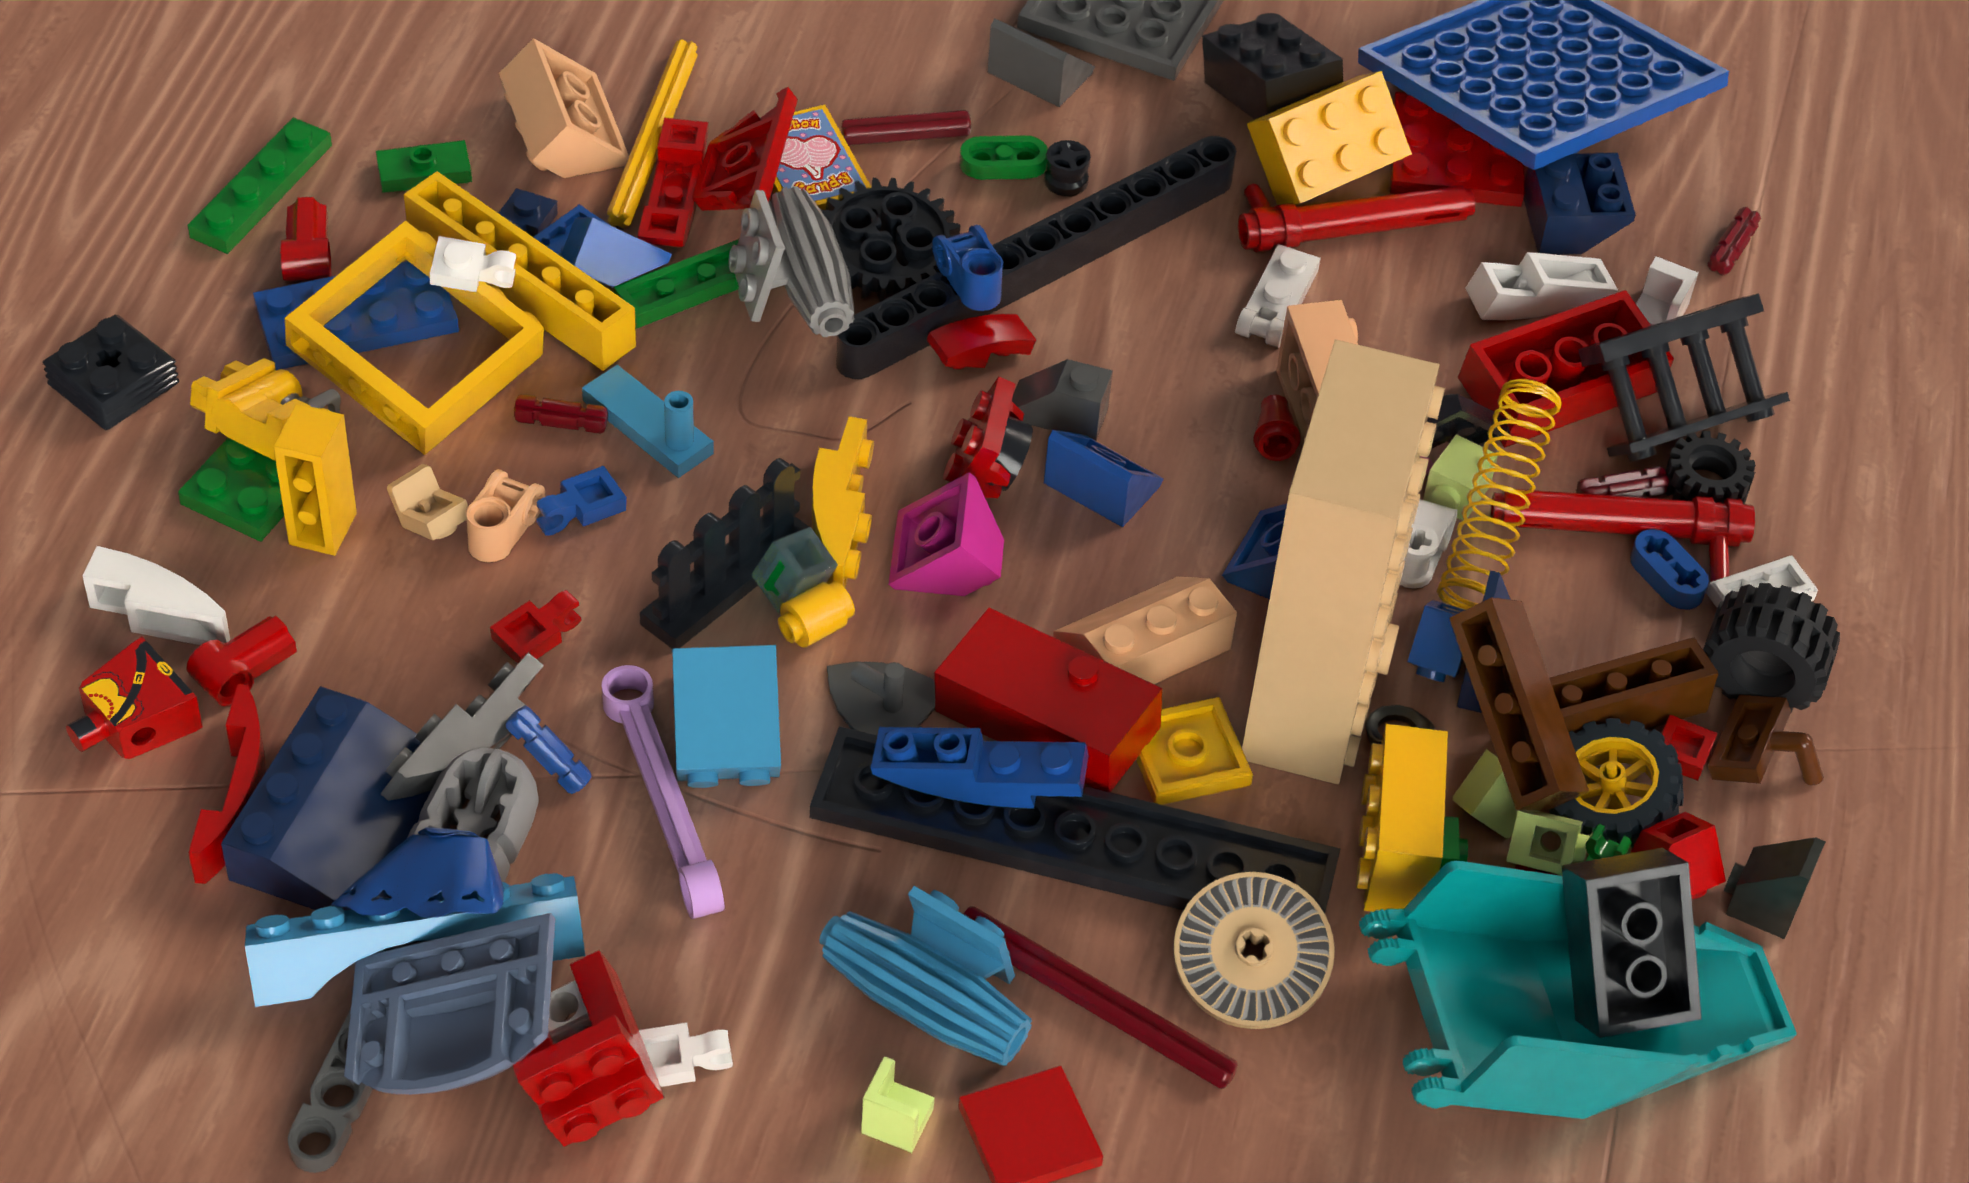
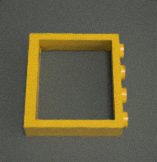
[285,220,544,455]

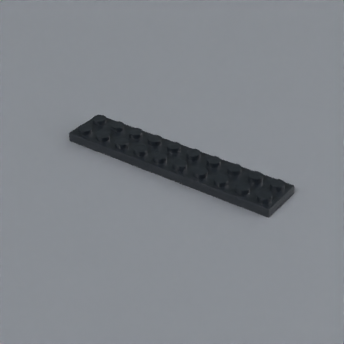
[809,726,1341,914]

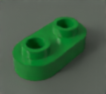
[959,135,1048,180]

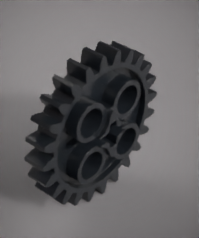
[821,178,961,302]

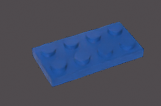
[253,261,459,370]

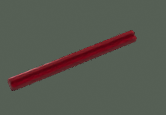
[963,906,1238,1089]

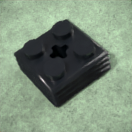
[42,315,179,430]

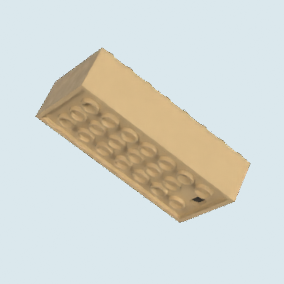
[1242,339,1445,785]

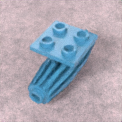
[819,886,1032,1066]

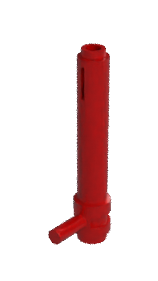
[1238,184,1476,253]
[1491,489,1755,582]

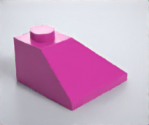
[888,472,1004,596]

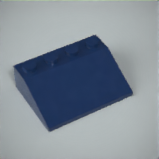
[221,686,431,910]

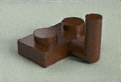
[1708,695,1824,786]

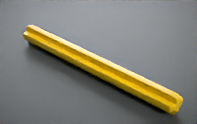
[607,39,697,229]

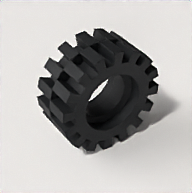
[1665,431,1756,504]

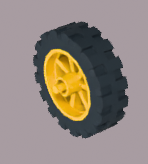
[1549,718,1684,849]

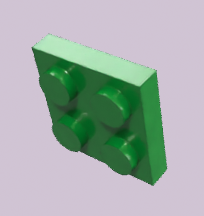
[178,438,284,542]

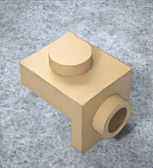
[387,464,468,540]

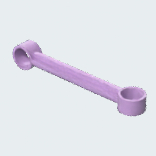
[602,665,724,919]

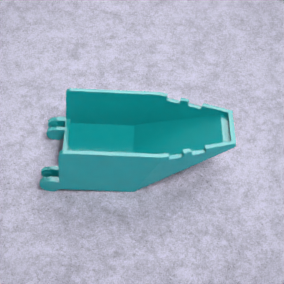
[1359,861,1797,1119]

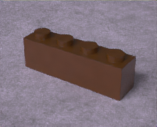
[1449,597,1590,811]
[1549,637,1719,733]

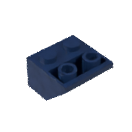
[1524,153,1636,255]

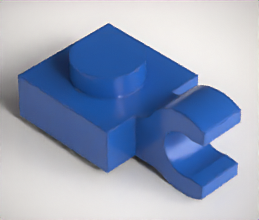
[536,466,627,536]

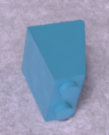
[672,645,781,788]

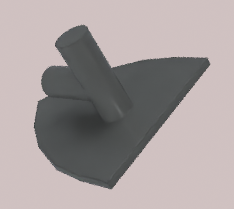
[827,661,935,735]

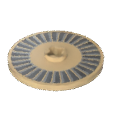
[1174,872,1335,1029]

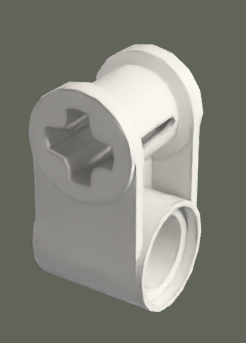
[1400,499,1458,589]

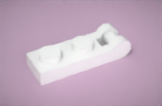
[1235,244,1321,348]

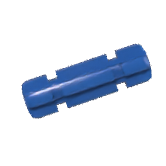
[505,706,592,794]

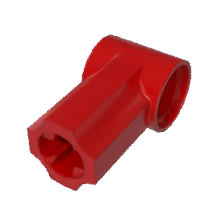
[281,197,331,281]
[186,616,297,707]

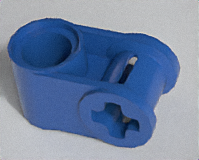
[932,224,1003,311]

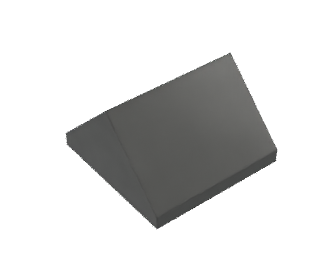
[987,18,1096,107]

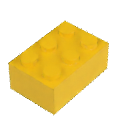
[1247,71,1412,205]
[1356,724,1448,912]

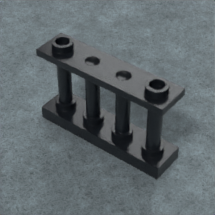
[1578,293,1790,462]

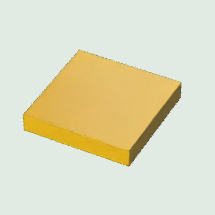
[1136,697,1253,805]

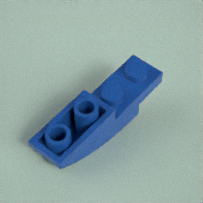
[871,727,1089,809]

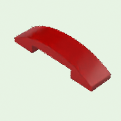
[637,118,708,247]
[188,684,266,884]

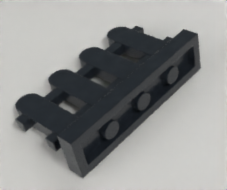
[640,458,813,649]

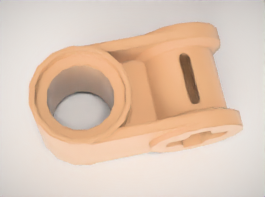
[466,469,545,562]

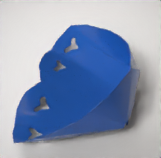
[331,827,504,918]

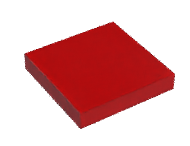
[958,1066,1103,1183]

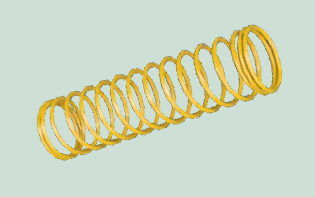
[1437,379,1562,610]

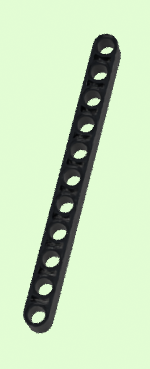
[836,136,1236,379]

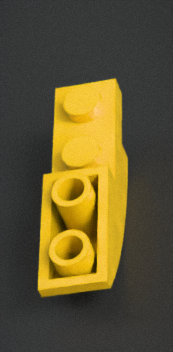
[812,416,874,587]

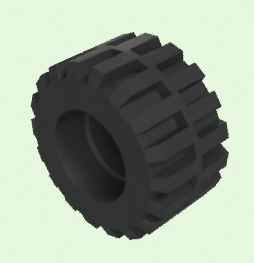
[1703,583,1840,713]

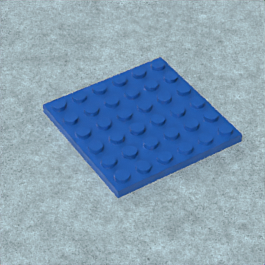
[1358,0,1729,170]

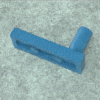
[582,364,714,478]

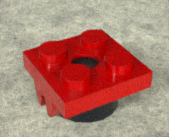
[943,376,1033,499]

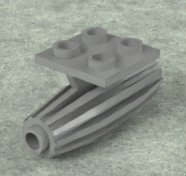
[729,186,854,337]

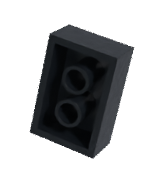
[1202,13,1344,120]
[1561,848,1702,1038]

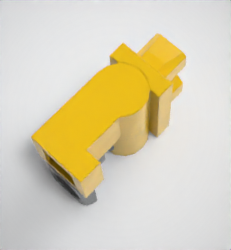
[190,358,341,461]

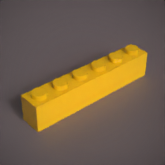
[404,171,636,371]

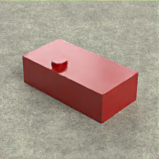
[1458,290,1674,448]
[934,607,1162,792]

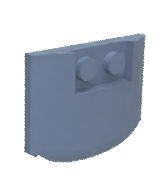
[344,913,555,1094]

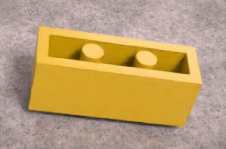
[273,403,357,556]

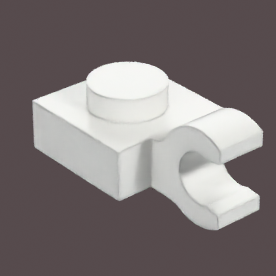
[430,236,516,292]
[639,1023,733,1087]

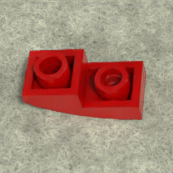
[926,314,1036,370]

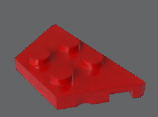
[692,87,798,211]

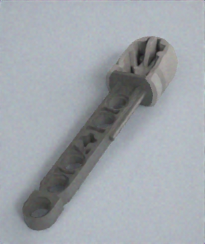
[287,748,539,1173]

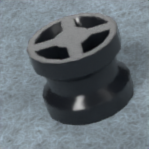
[1044,140,1091,196]

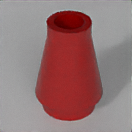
[1253,394,1301,461]

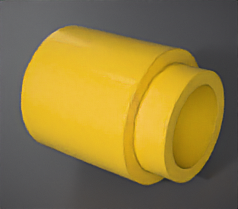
[778,581,855,648]

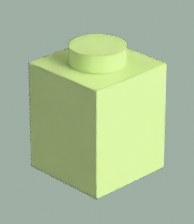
[1423,434,1498,520]

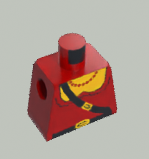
[66,637,203,759]

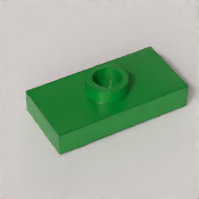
[376,140,472,193]

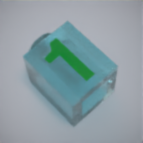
[751,527,838,614]

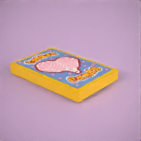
[772,105,871,210]

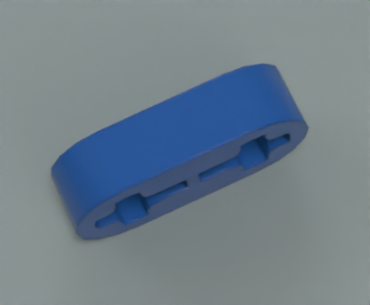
[1630,529,1709,610]

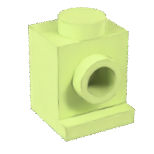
[1506,810,1589,875]

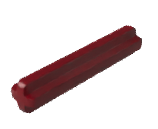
[841,110,971,146]

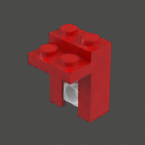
[512,950,665,1147]

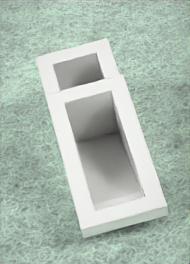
[1465,252,1618,320]
[83,546,230,645]

